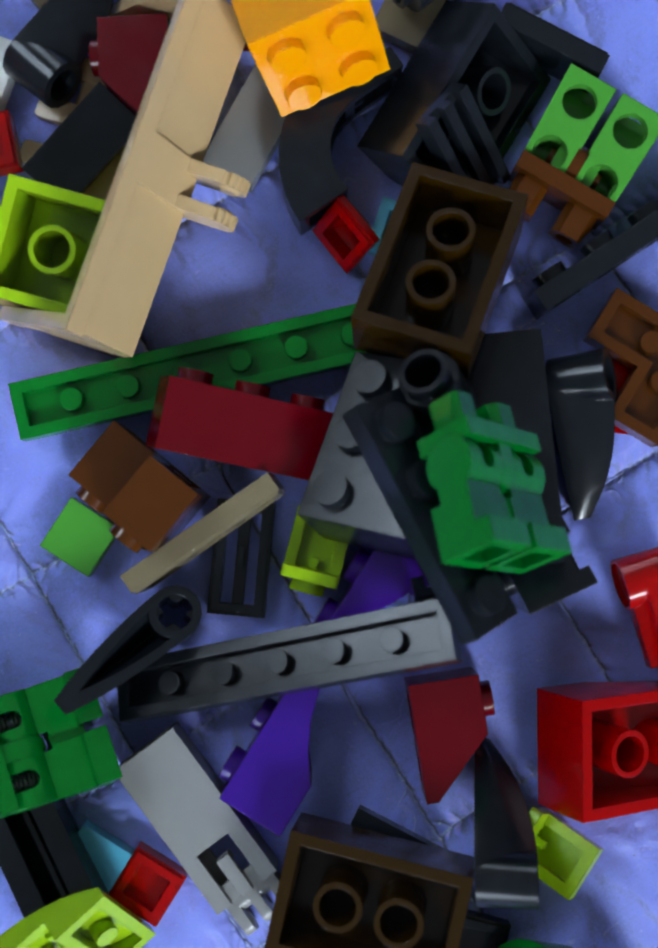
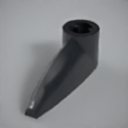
[3,0,113,108]
[545,348,617,521]
[54,586,202,715]
[474,738,539,909]

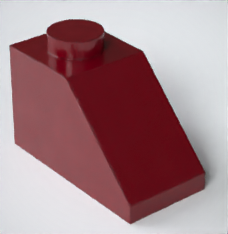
[89,13,171,116]
[404,667,495,804]

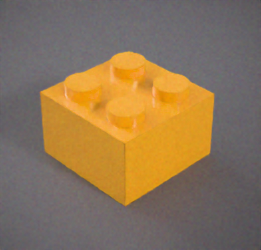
[231,0,391,117]

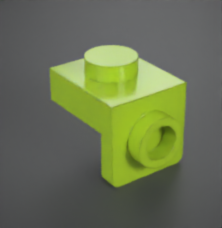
[280,505,348,597]
[529,807,604,901]

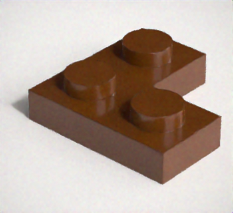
[583,288,658,448]

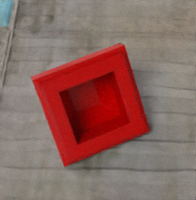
[312,195,380,274]

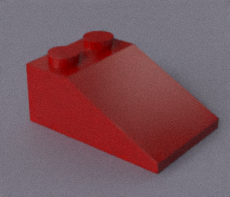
[537,681,658,823]

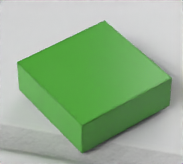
[40,497,116,577]

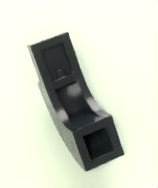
[279,47,403,236]

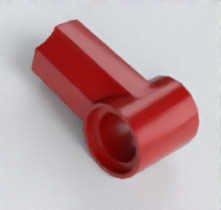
[610,547,658,669]

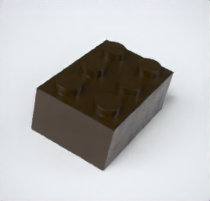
[351,162,529,381]
[265,812,474,948]

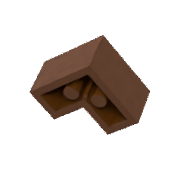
[69,420,211,553]

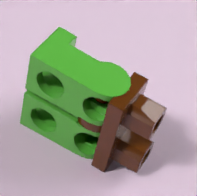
[508,63,658,249]

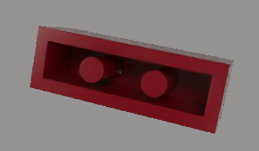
[145,367,333,480]

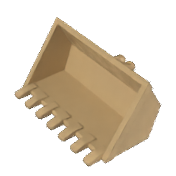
[0,0,251,358]

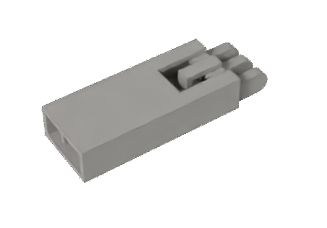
[119,721,281,936]

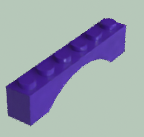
[218,548,430,837]

